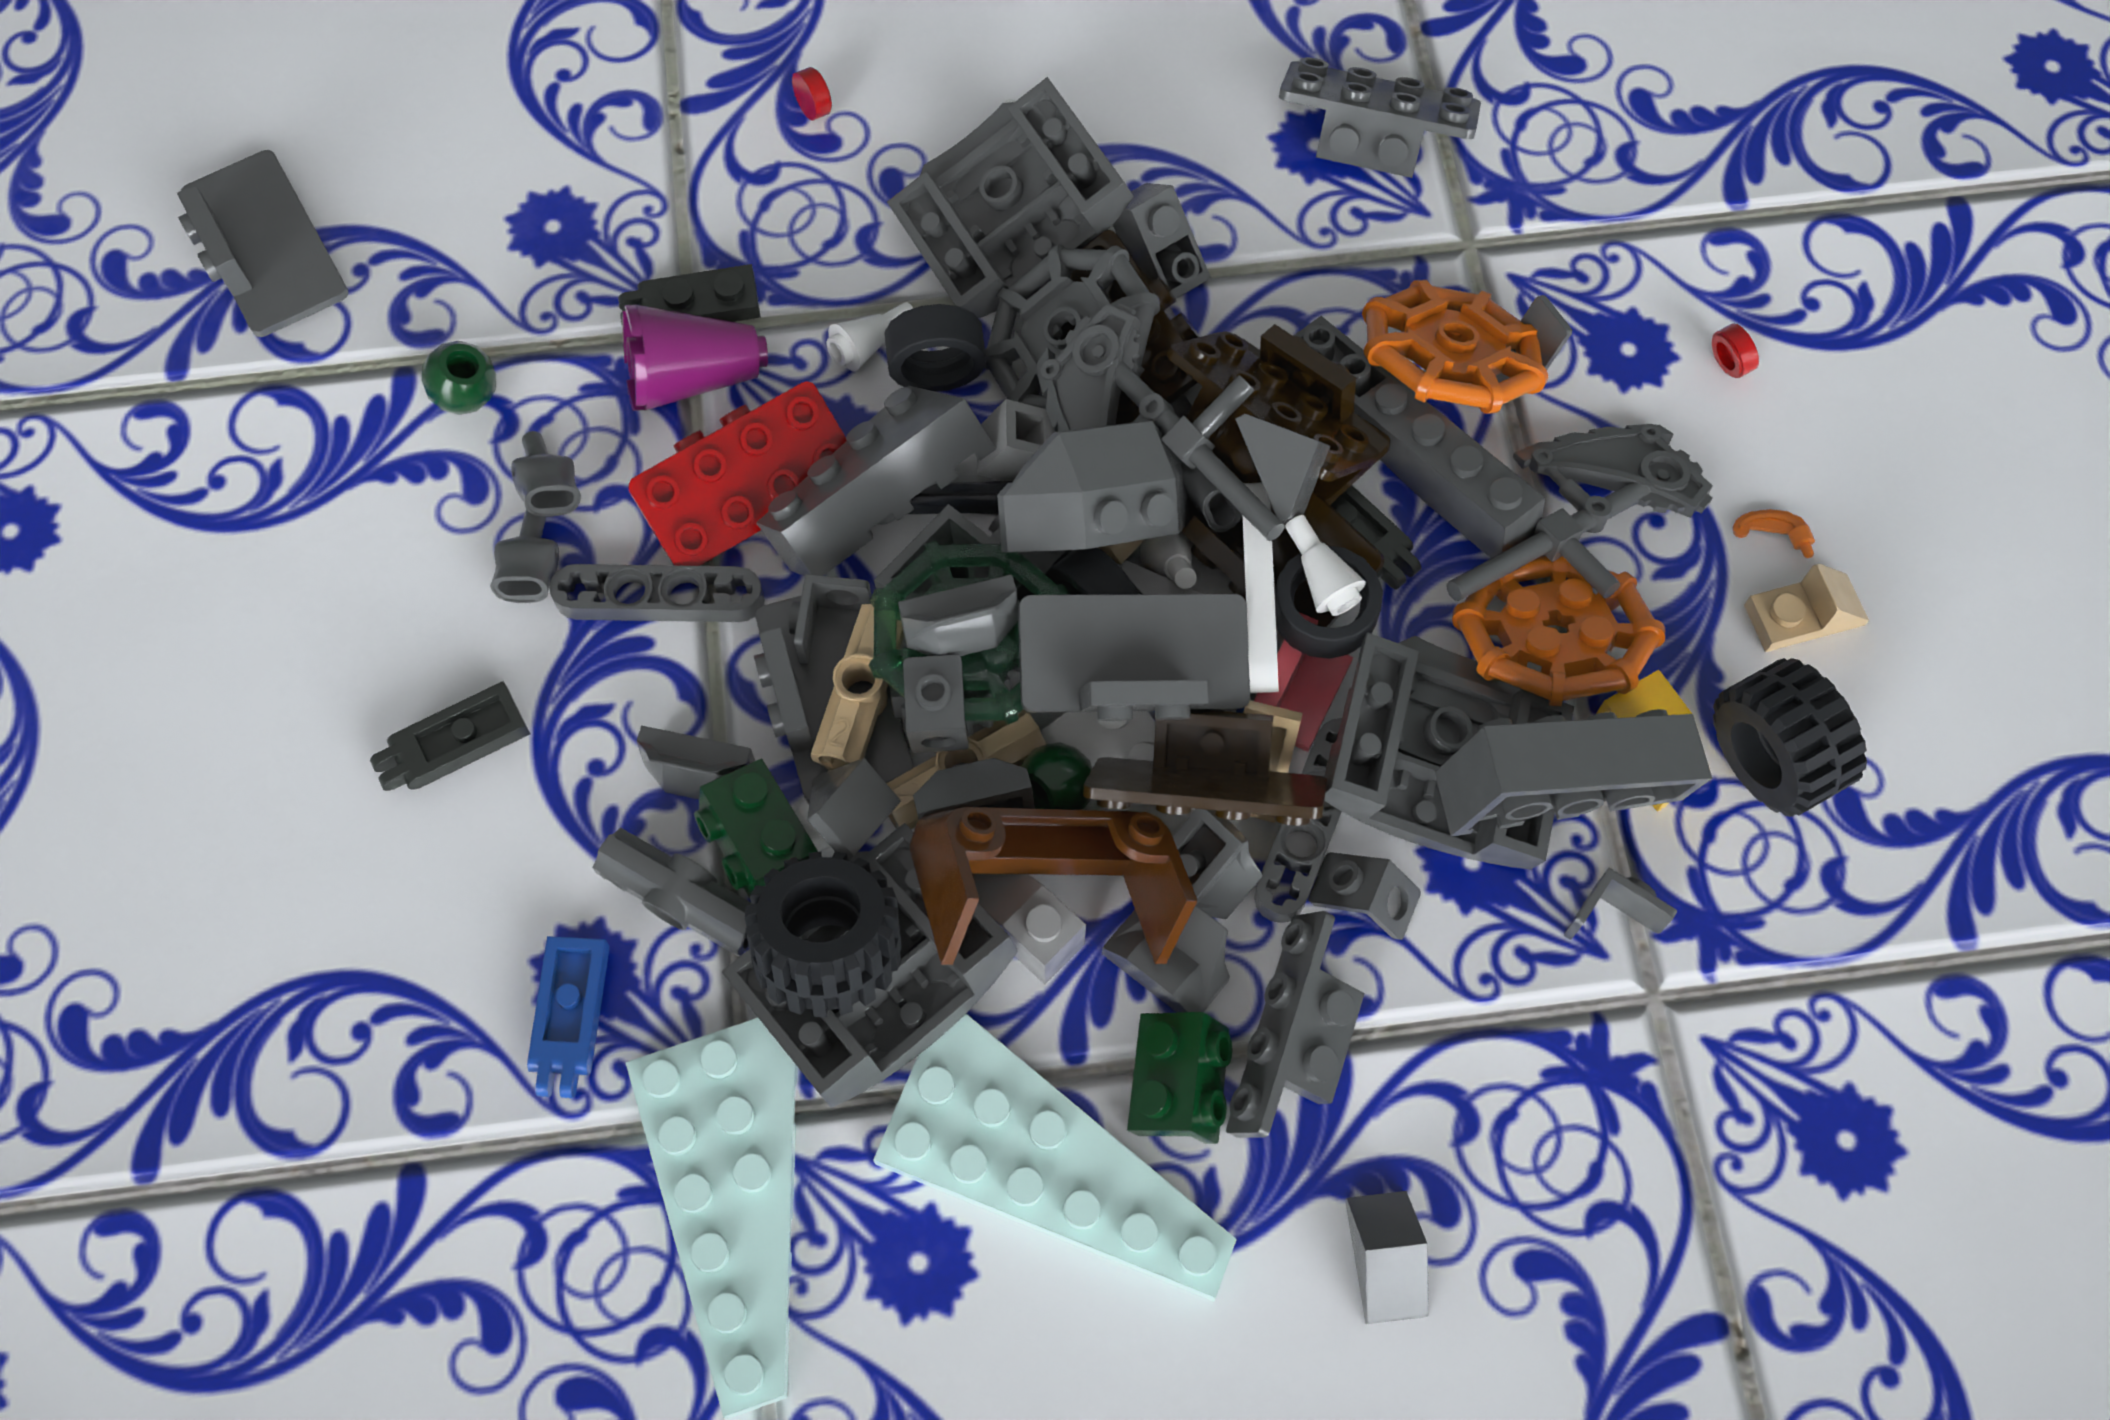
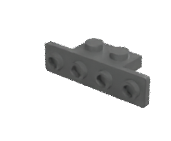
[1226,911,1365,1138]

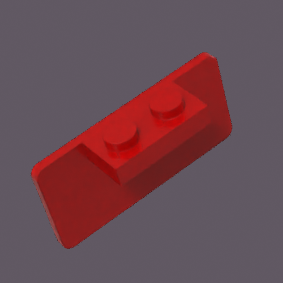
[628,381,846,566]

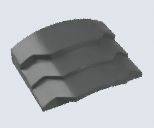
[887,77,1134,318]
[1324,632,1574,870]
[722,823,1018,1108]

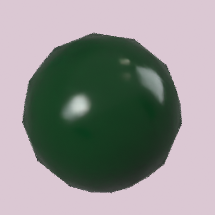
[421,341,496,415]
[1020,742,1092,810]

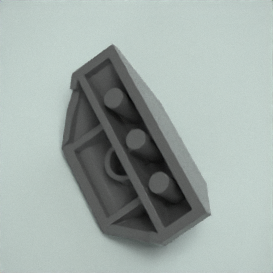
[997,420,1190,552]

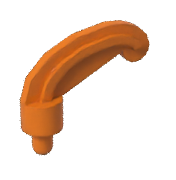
[1732,509,1815,558]

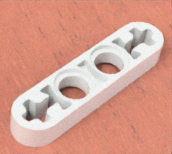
[1243,482,1279,693]

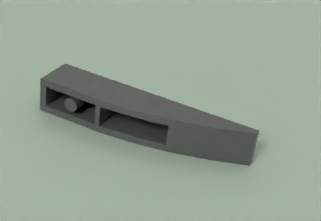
[1293,316,1545,558]

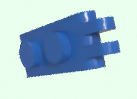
[527,936,610,1098]

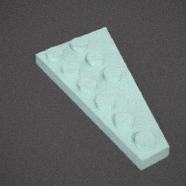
[873,1014,1237,1301]
[625,1018,798,1419]

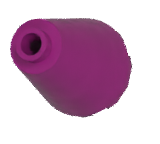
[622,304,768,411]

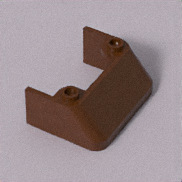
[909,807,1198,965]

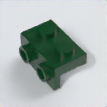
[694,758,818,900]
[1127,1012,1233,1144]

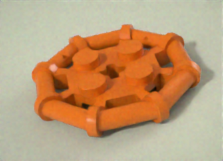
[1362,280,1548,414]
[1452,556,1665,707]

